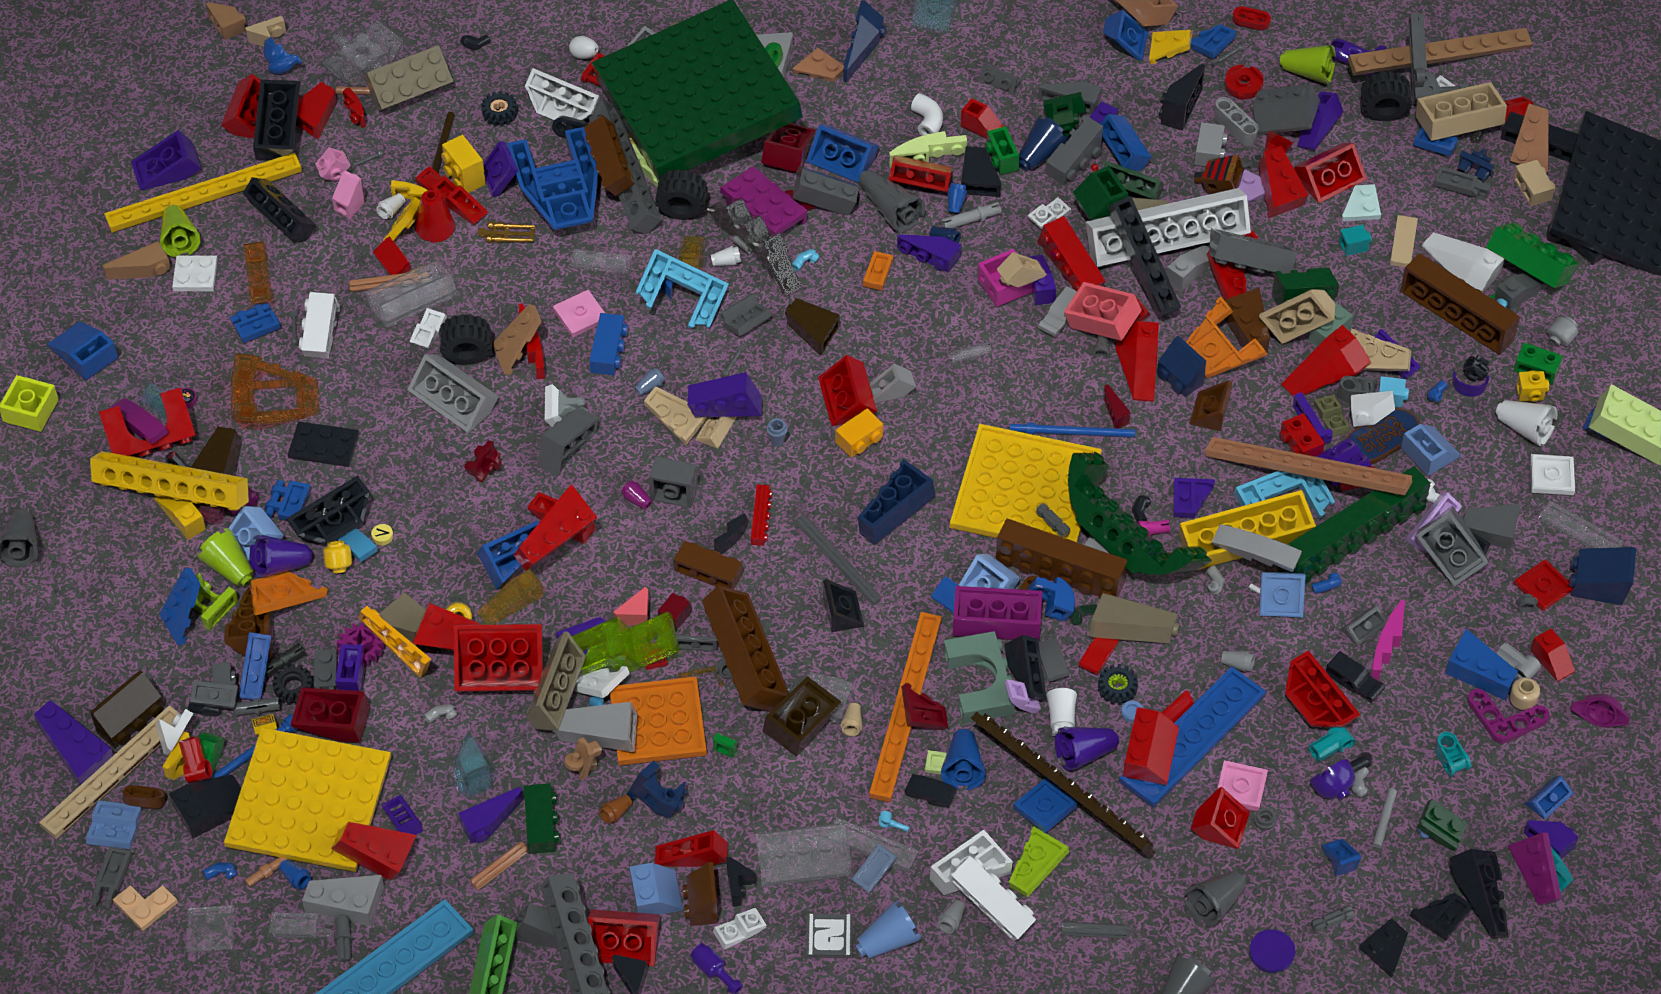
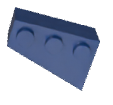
[477,520,539,589]
[1445,629,1518,701]

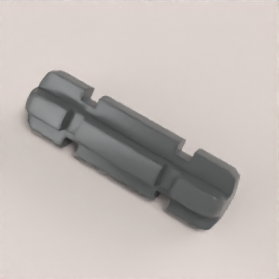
[1036,503,1070,537]
[1311,905,1354,933]

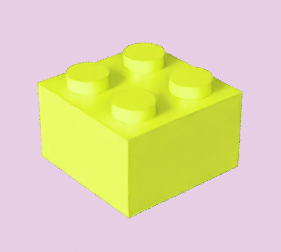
[0,375,59,432]

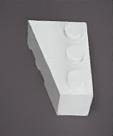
[299,292,340,358]
[930,830,1013,895]

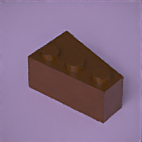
[1224,288,1270,353]

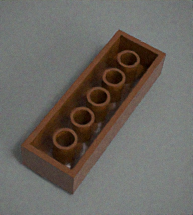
[1400,253,1520,355]
[996,518,1127,598]
[702,585,789,712]

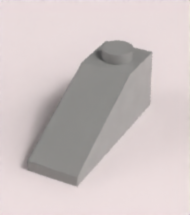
[1167,245,1211,292]

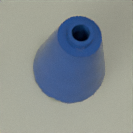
[941,729,986,790]

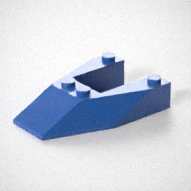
[507,127,598,230]

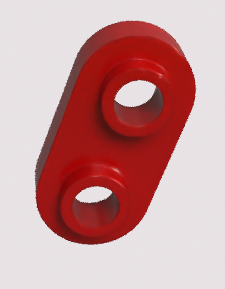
[1232,6,1271,30]

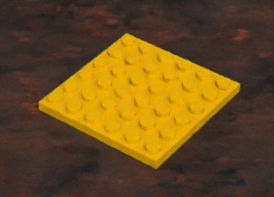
[949,424,1102,542]
[224,727,391,872]

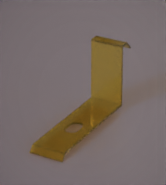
[678,666,724,687]

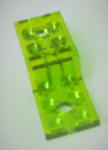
[571,612,679,677]

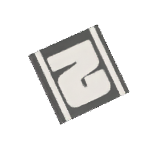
[806,914,853,958]

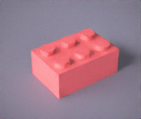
[1064,282,1141,341]

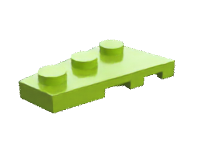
[1009,826,1069,898]

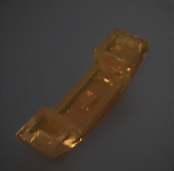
[243,241,271,304]

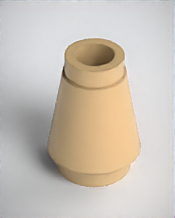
[840,703,862,736]

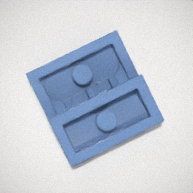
[86,800,142,849]

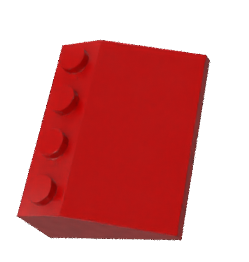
[453,624,544,691]

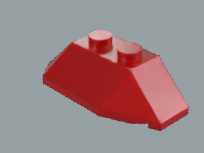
[1285,650,1360,727]

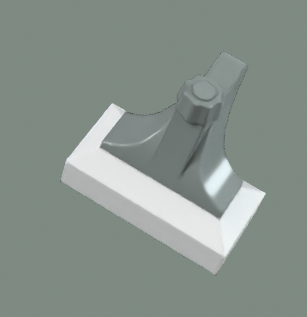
[545,384,588,427]

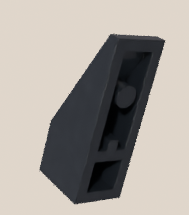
[1004,635,1047,701]

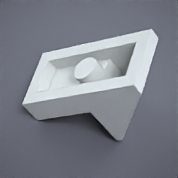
[155,709,193,755]

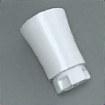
[1046,688,1077,736]

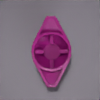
[1571,694,1630,727]

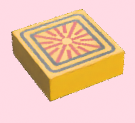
[252,714,277,735]

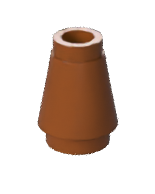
[599,794,632,824]

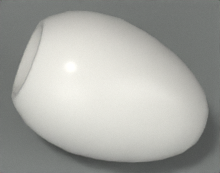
[569,36,599,59]

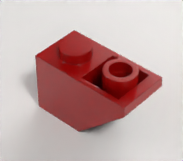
[961,98,1004,138]

